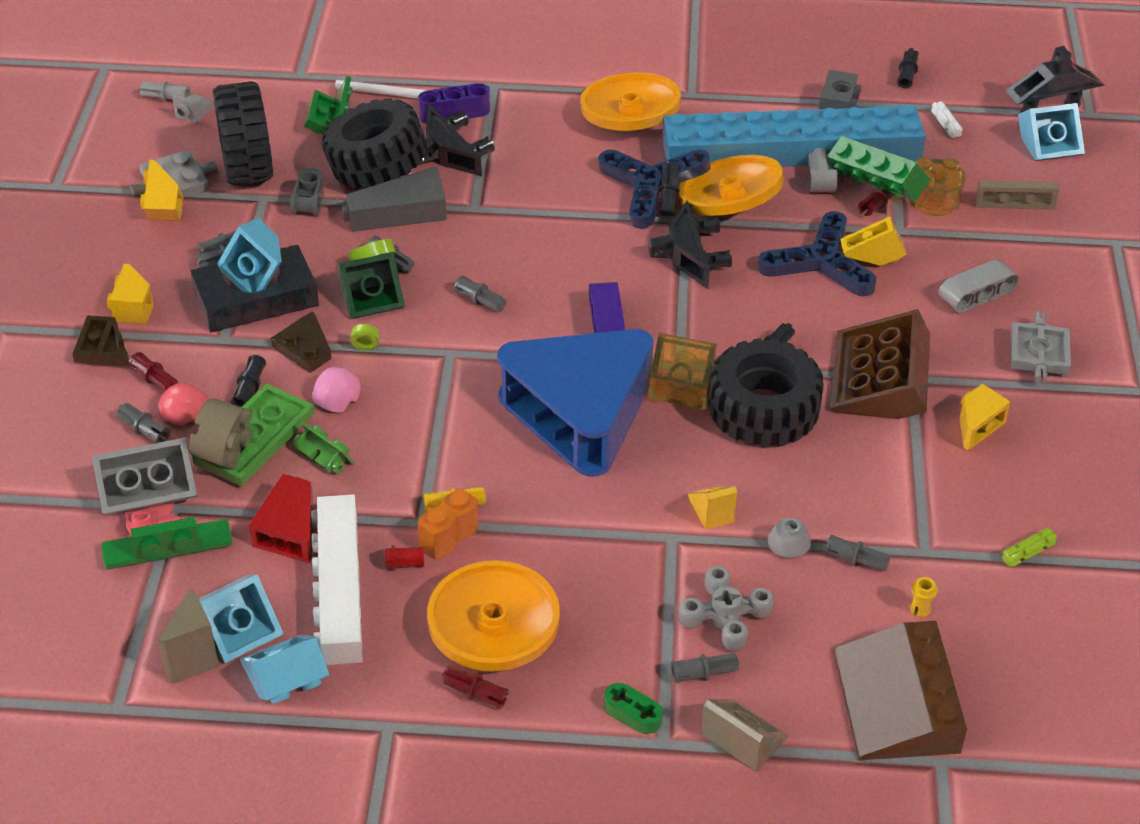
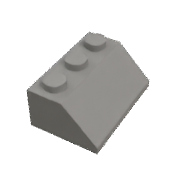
[92,438,197,516]

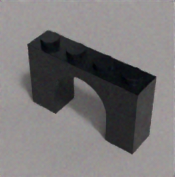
[190,244,319,333]

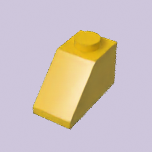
[840,216,907,266]
[959,384,1011,451]

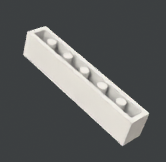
[311,494,363,665]

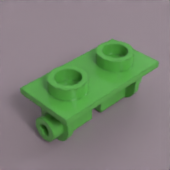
[293,421,354,474]

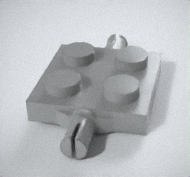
[130,150,218,197]
[1010,311,1071,385]

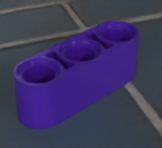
[418,83,490,124]
[589,282,625,333]

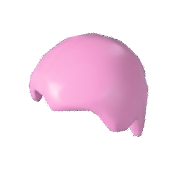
[311,366,361,413]

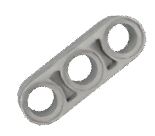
[938,259,1019,313]

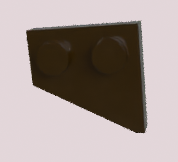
[271,312,332,373]
[72,315,130,366]

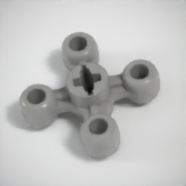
[678,566,774,651]

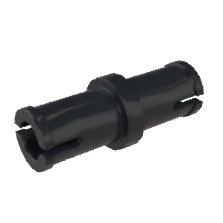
[231,355,266,407]

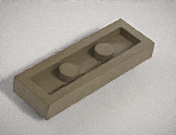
[975,181,1060,210]

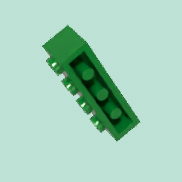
[827,136,931,201]

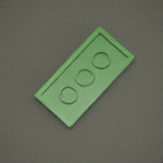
[192,383,315,487]

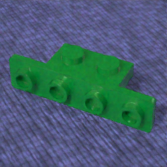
[304,76,353,135]
[101,517,233,569]

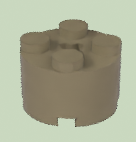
[189,398,253,469]

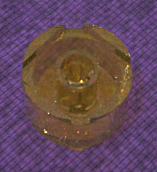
[908,157,965,216]

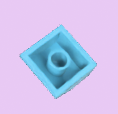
[1018,103,1085,160]
[217,218,282,292]
[198,574,284,663]
[240,634,330,703]

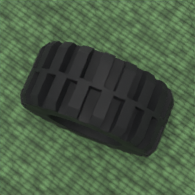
[213,81,273,186]
[322,98,427,189]
[708,338,824,448]

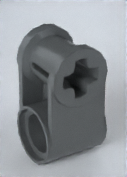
[290,168,324,216]

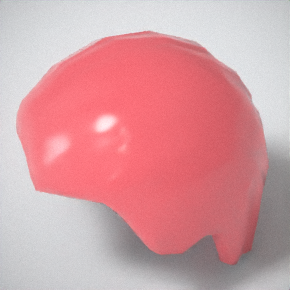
[158,383,208,427]

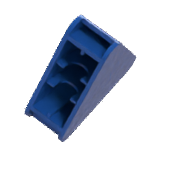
[497,329,654,477]

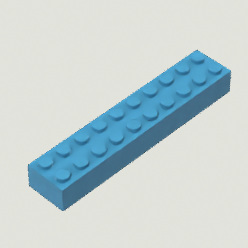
[662,105,926,171]

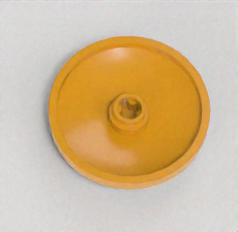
[580,72,681,131]
[679,155,784,216]
[427,560,560,671]

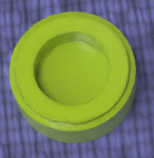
[350,324,380,350]

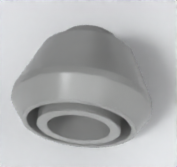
[768,518,811,559]

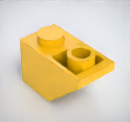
[140,160,184,221]
[107,264,154,324]

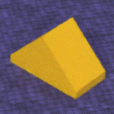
[688,486,737,530]

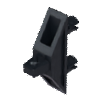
[1005,46,1105,113]
[420,104,495,176]
[648,200,732,289]

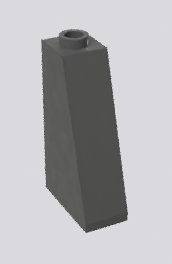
[342,167,447,232]

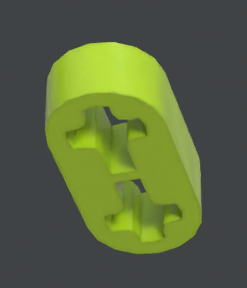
[348,239,396,261]

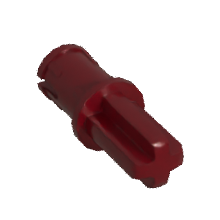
[858,188,895,216]
[129,352,178,391]
[442,666,509,710]

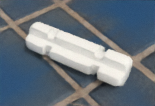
[931,101,963,139]

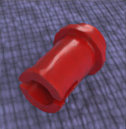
[385,545,424,570]

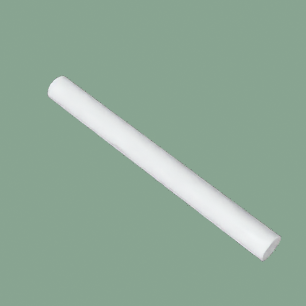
[335,80,426,99]

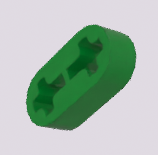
[604,683,662,734]

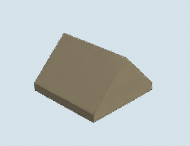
[158,590,219,684]
[701,699,788,772]

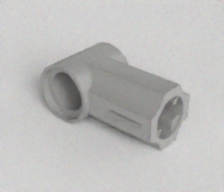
[808,148,837,193]

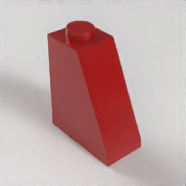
[249,474,313,563]

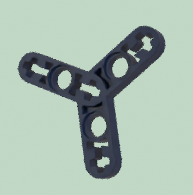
[598,150,711,229]
[758,211,877,297]

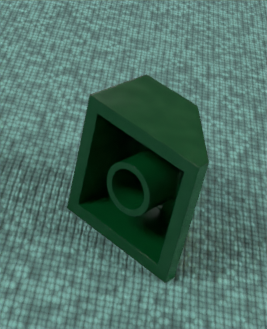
[335,252,406,319]

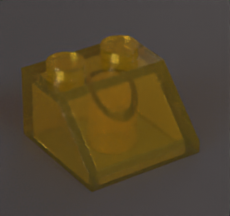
[649,333,717,410]

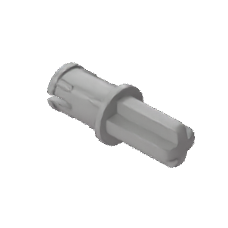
[140,81,191,101]

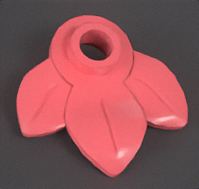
[124,502,182,535]

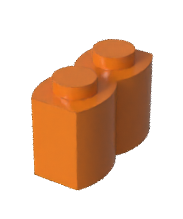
[418,489,479,559]

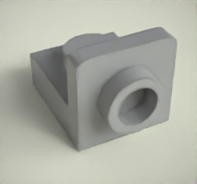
[172,93,213,124]

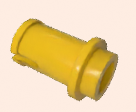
[910,577,938,618]

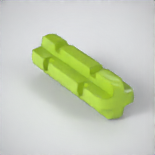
[1002,528,1058,567]

